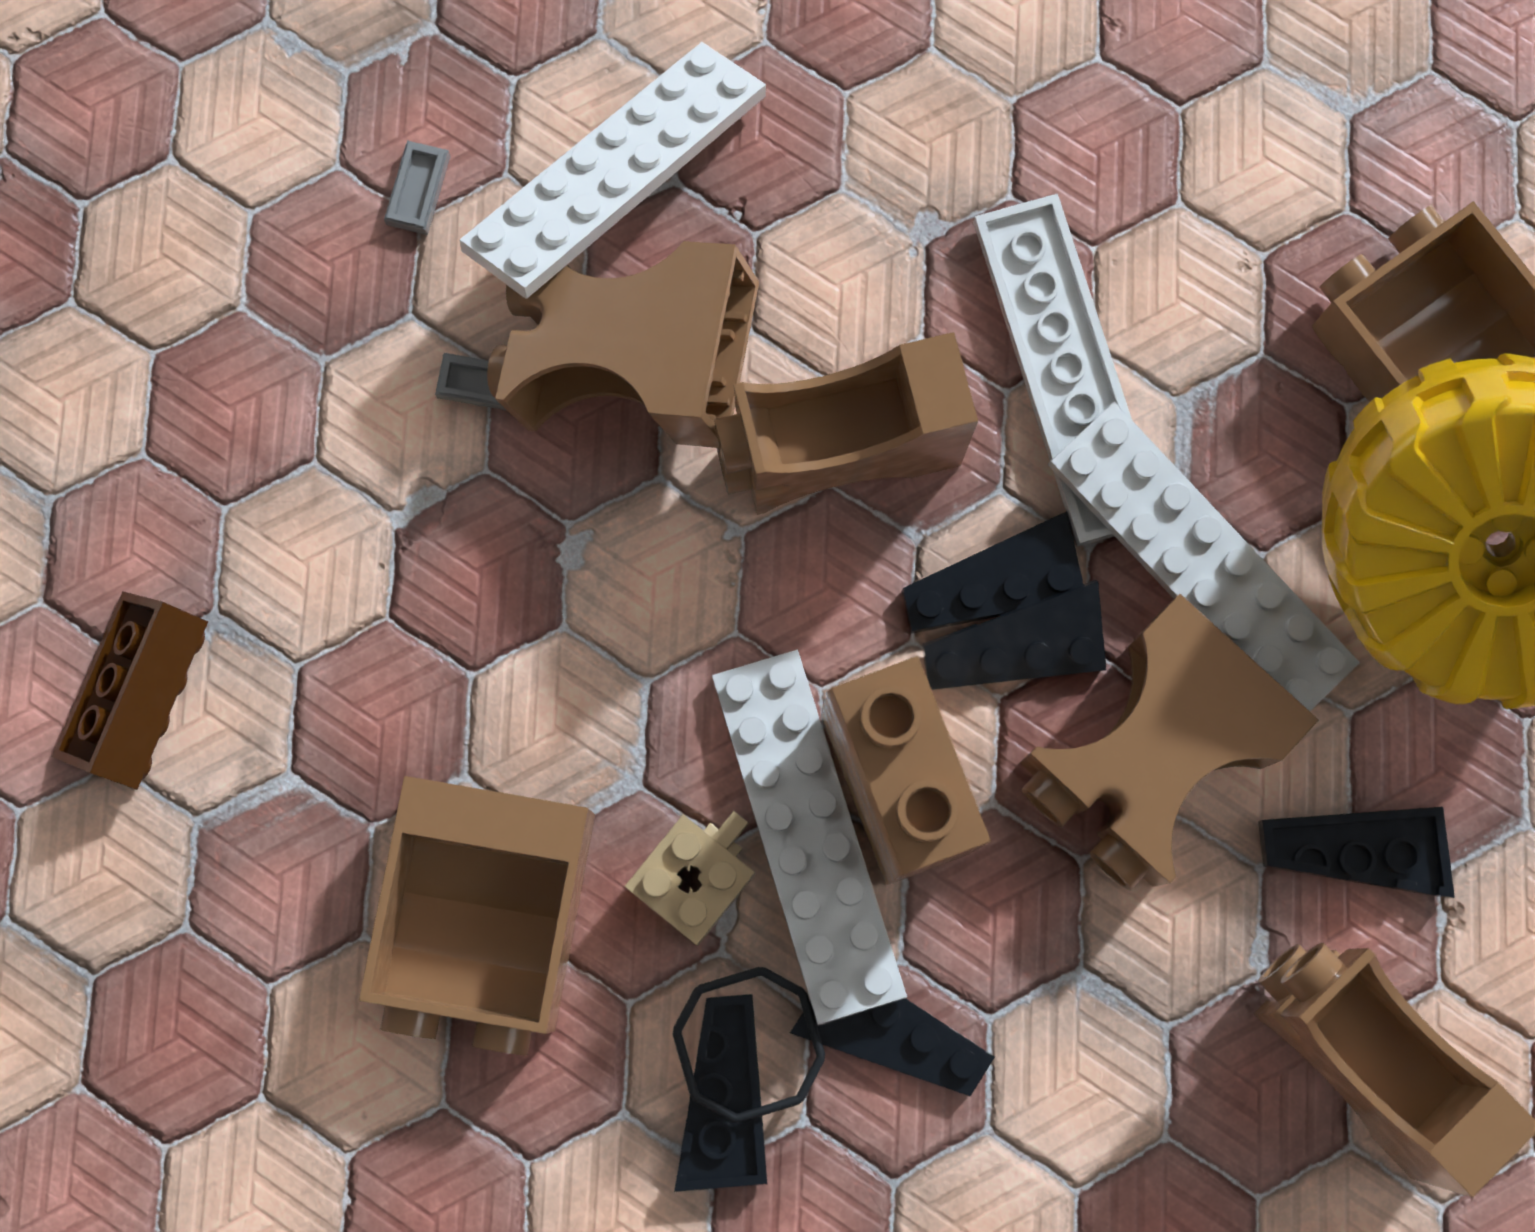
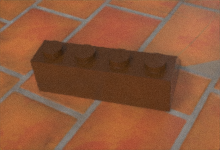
[51,591,209,790]

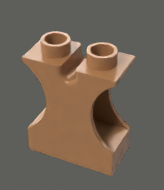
[487,241,759,448]
[714,332,978,515]
[1020,594,1319,891]
[1253,942,1535,1198]

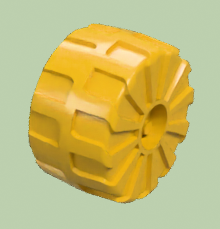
[1322,353,1535,709]

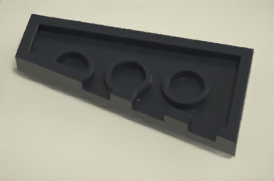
[902,511,1083,634]
[922,580,1106,690]
[1258,806,1455,899]
[674,994,768,1192]
[789,998,995,1097]

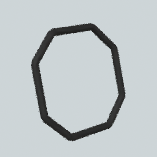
[673,967,825,1123]

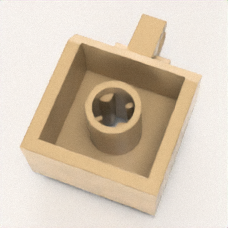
[624,811,755,946]

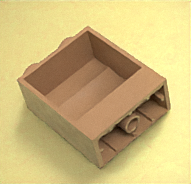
[1312,201,1535,402]
[821,656,991,886]
[359,776,595,1055]

